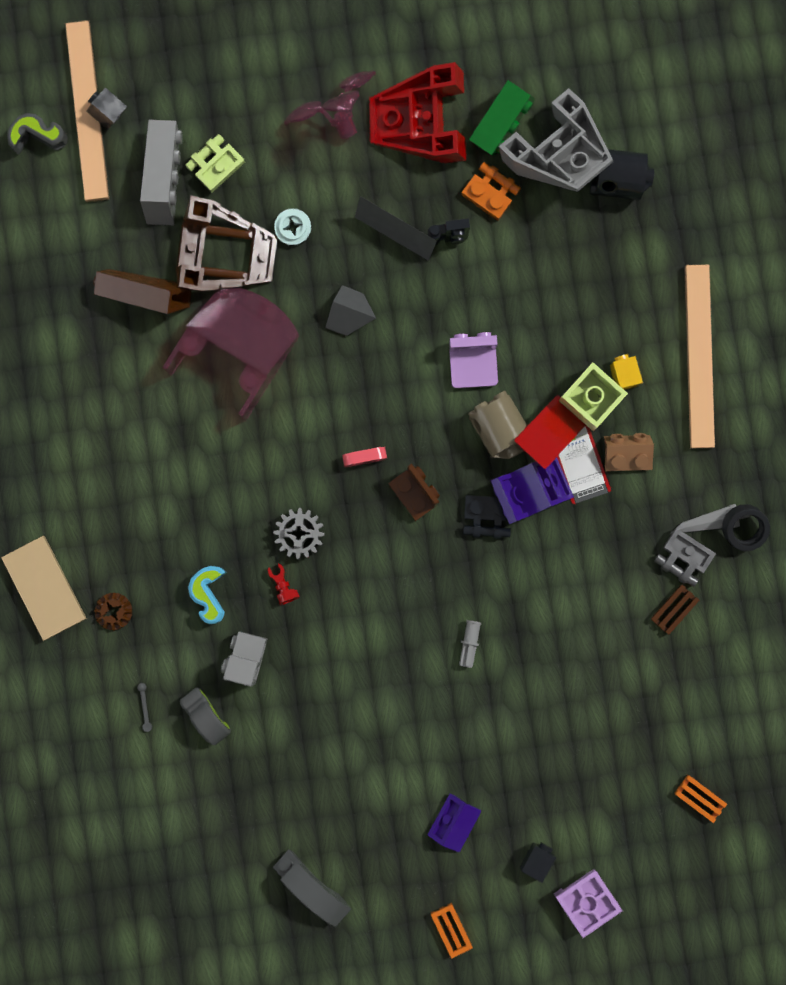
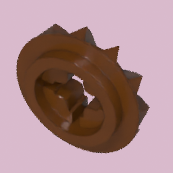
[94,593,132,630]

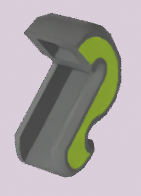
[7,113,67,155]
[180,688,231,746]

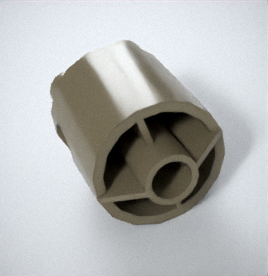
[468,391,527,459]

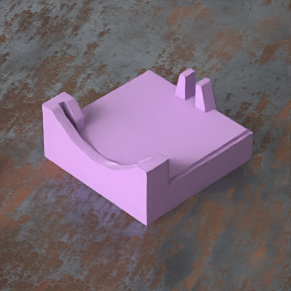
[554,869,622,938]

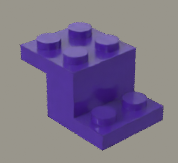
[491,457,574,524]

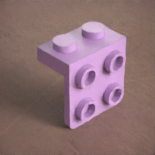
[449,332,498,389]

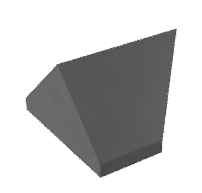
[325,285,376,336]

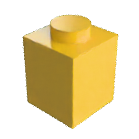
[610,354,643,390]

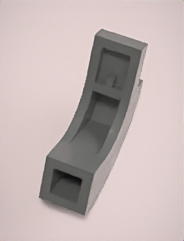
[273,849,351,927]

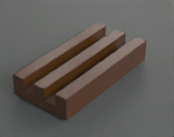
[650,584,700,635]

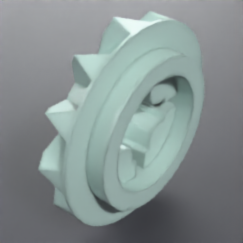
[274,209,311,245]

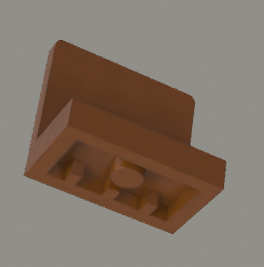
[388,464,440,521]

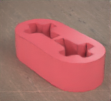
[342,447,387,467]

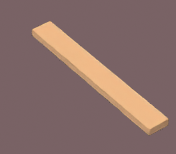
[66,21,109,202]
[685,265,715,449]

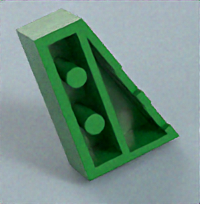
[469,80,535,156]

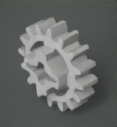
[273,508,325,559]

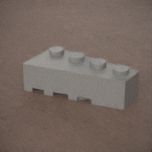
[140,120,182,225]

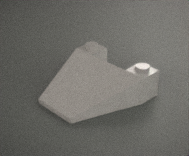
[499,88,613,192]

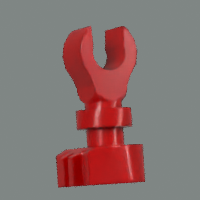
[268,563,300,605]

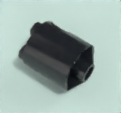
[590,149,654,200]

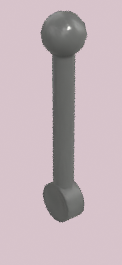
[137,683,152,732]

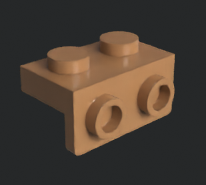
[604,433,654,471]

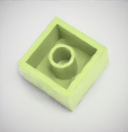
[559,363,628,431]

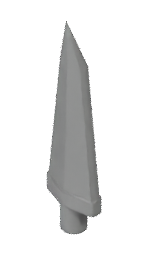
[670,504,750,534]

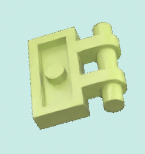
[185,134,245,193]

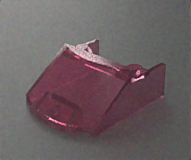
[163,287,299,421]

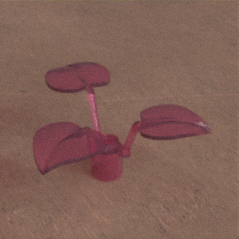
[284,70,376,139]

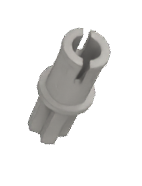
[459,620,481,668]

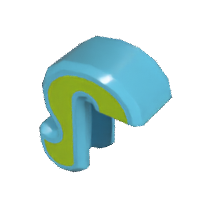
[188,566,227,624]

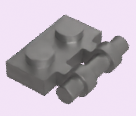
[654,528,716,587]

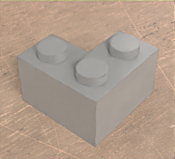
[221,631,268,686]

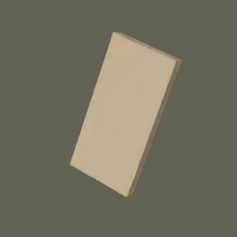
[1,536,87,641]

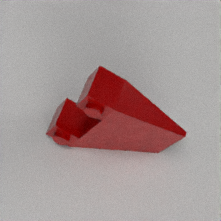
[369,62,466,163]

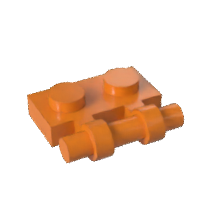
[461,162,521,221]

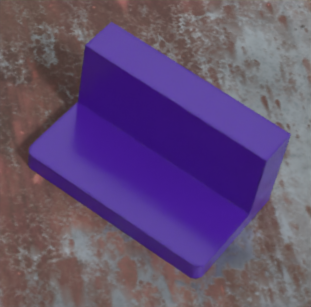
[428,793,481,852]

